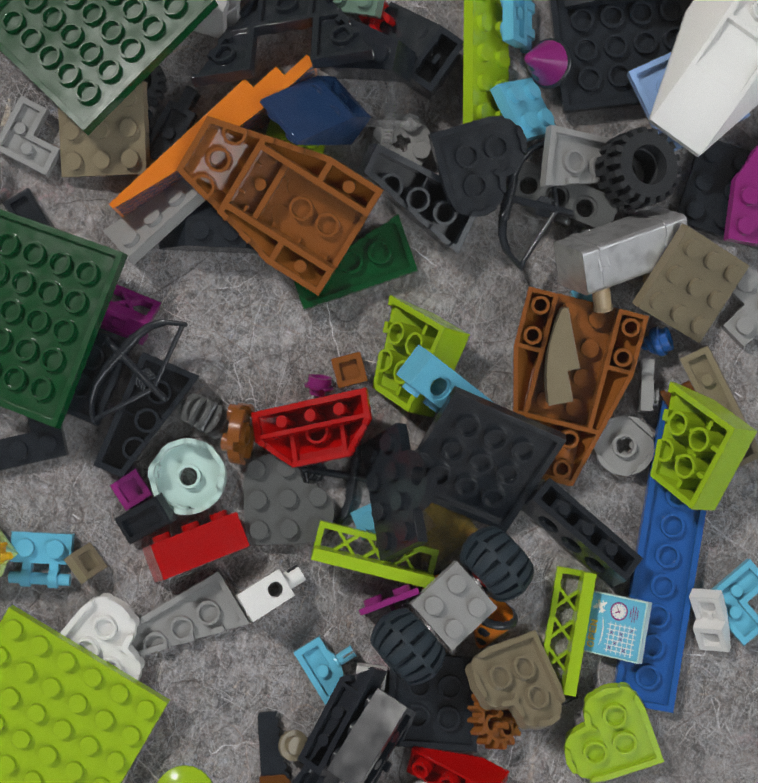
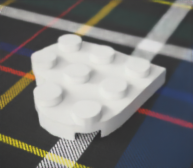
[60,593,145,680]

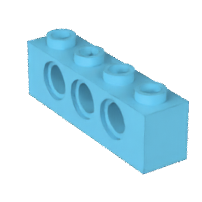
[396,344,494,413]

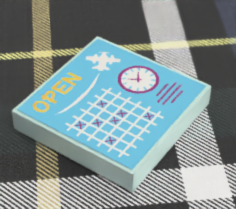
[584,590,652,664]

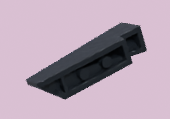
[292,667,387,783]

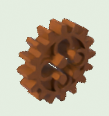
[467,694,521,750]

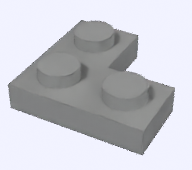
[0,95,60,177]
[720,262,758,348]

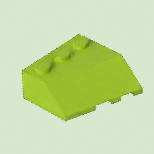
[372,295,470,418]
[650,381,758,510]

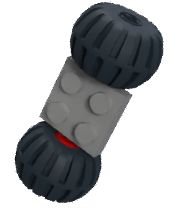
[370,526,534,686]

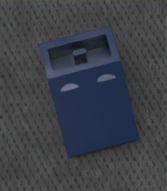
[260,75,372,145]

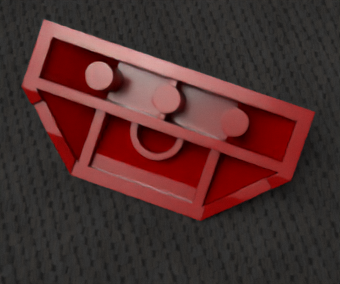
[251,387,372,468]

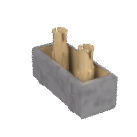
[554,206,688,313]

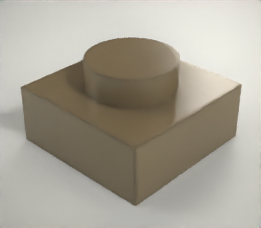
[64,542,108,585]

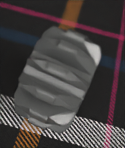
[178,393,229,439]

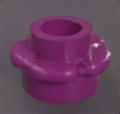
[304,374,333,397]

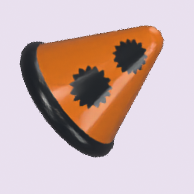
[474,596,518,648]

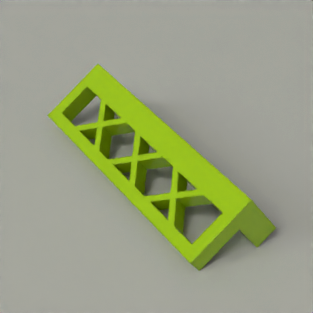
[311,520,439,588]
[543,566,597,697]

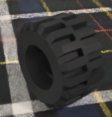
[595,127,681,210]

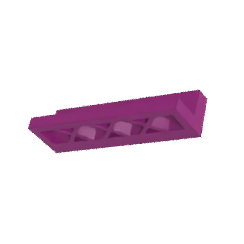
[100,284,161,346]

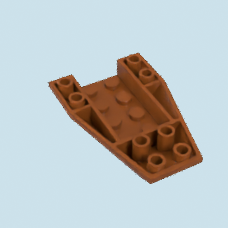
[513,286,649,486]

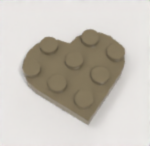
[465,630,565,730]

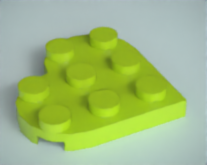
[564,682,664,783]

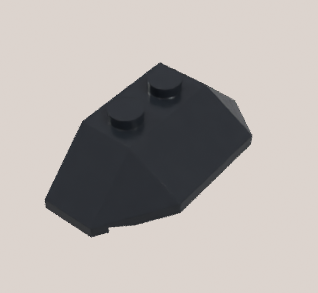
[159,200,258,254]

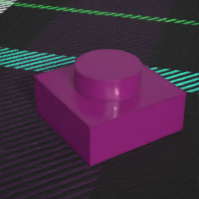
[110,469,153,511]

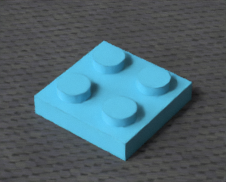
[490,77,556,142]

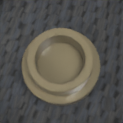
[278,730,307,761]

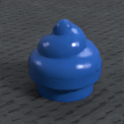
[641,326,674,356]

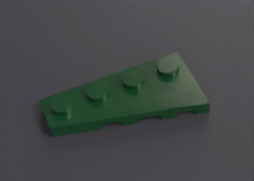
[294,214,418,311]

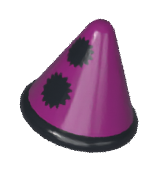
[524,38,573,89]

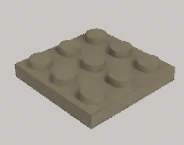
[58,81,150,178]
[632,223,749,343]

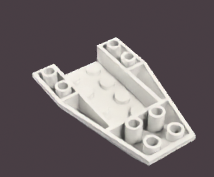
[648,0,758,157]

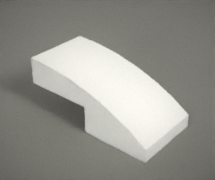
[689,588,731,652]

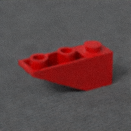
[406,746,510,783]

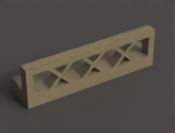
[680,345,758,467]

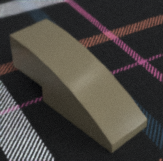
[544,306,580,406]

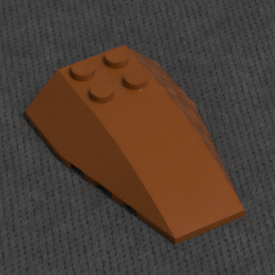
[176,116,384,296]

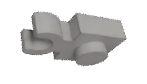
[637,359,659,412]

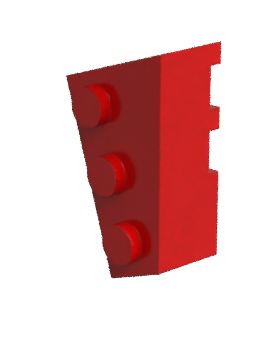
[142,509,250,582]

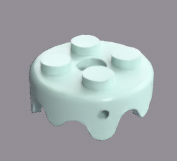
[148,438,227,515]

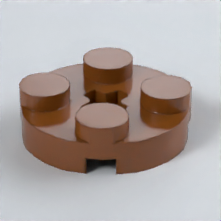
[221,403,255,465]

